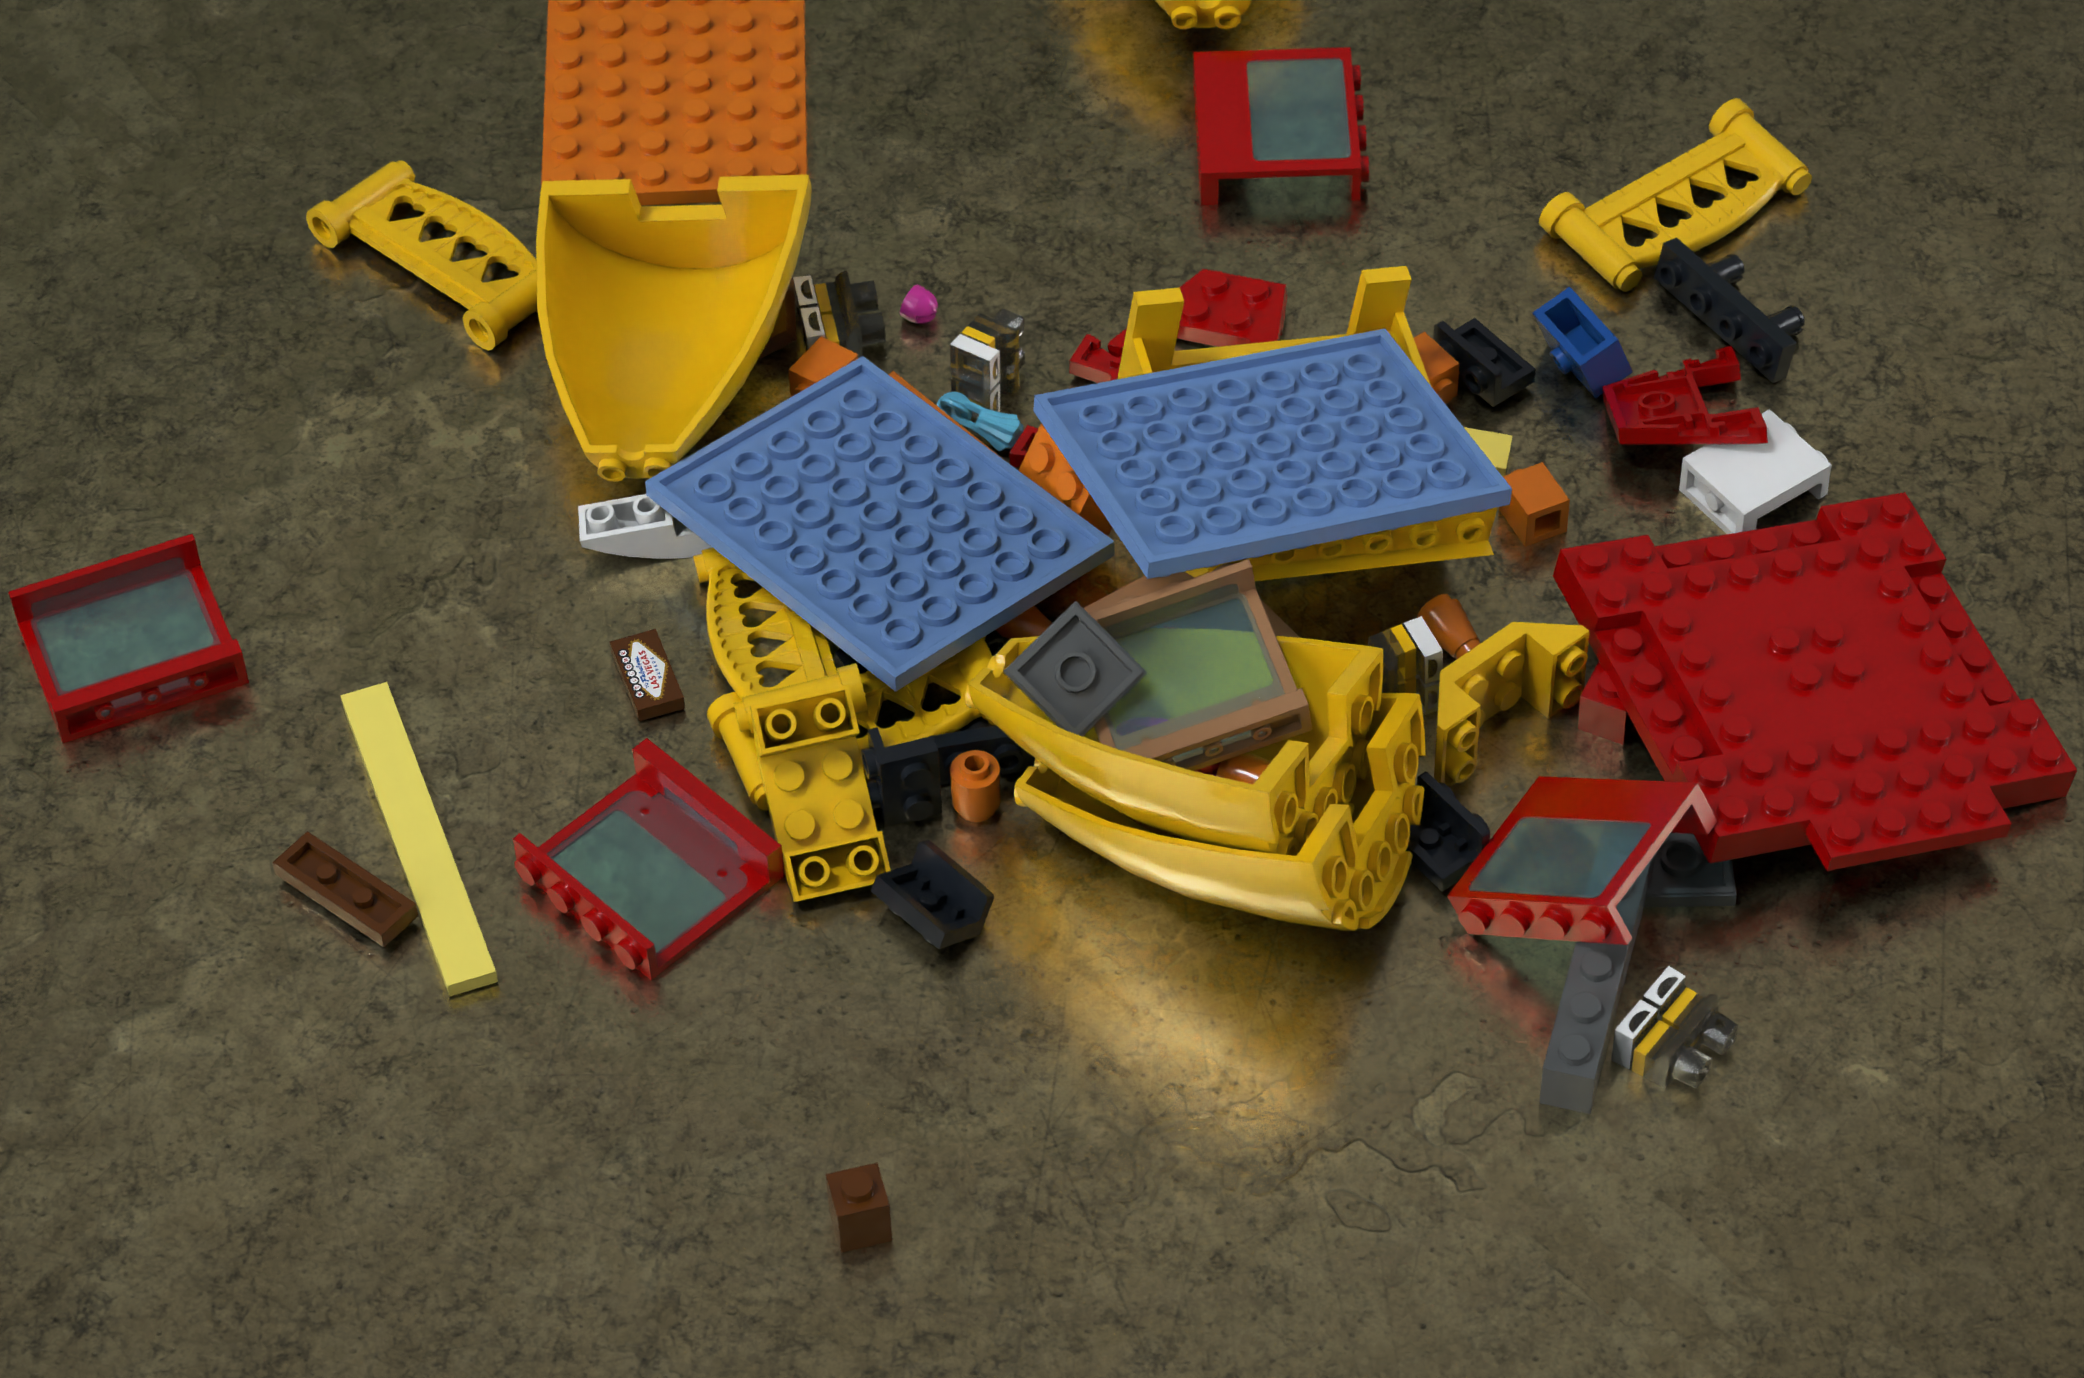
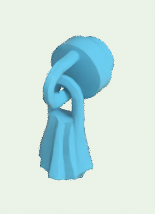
[936,392,1023,452]

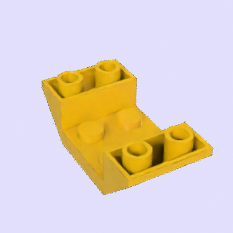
[1434,622,1590,787]
[750,684,891,902]

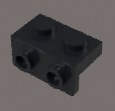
[1433,318,1536,407]
[861,727,942,827]
[1406,771,1490,892]
[871,840,994,949]

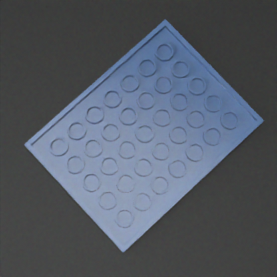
[1033,329,1512,579]
[645,356,1115,692]

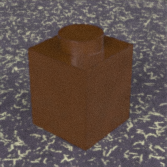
[826,1163,893,1253]

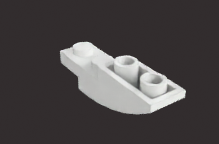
[578,494,712,559]

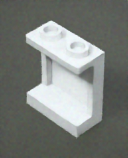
[1679,409,1832,534]

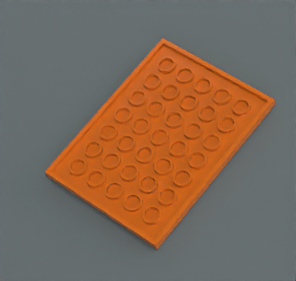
[541,0,808,206]

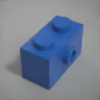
[1532,287,1633,398]

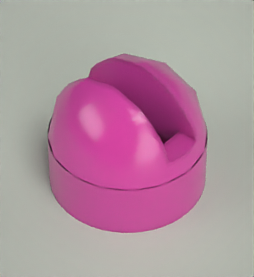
[899,284,938,324]

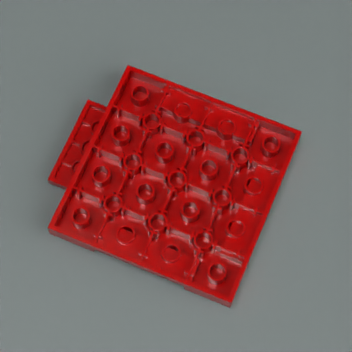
[1553,492,2077,871]

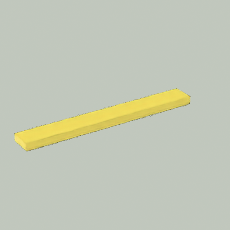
[340,682,498,997]

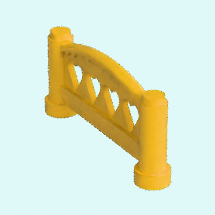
[1539,98,1812,292]
[306,160,537,350]
[693,547,868,733]
[707,636,995,811]

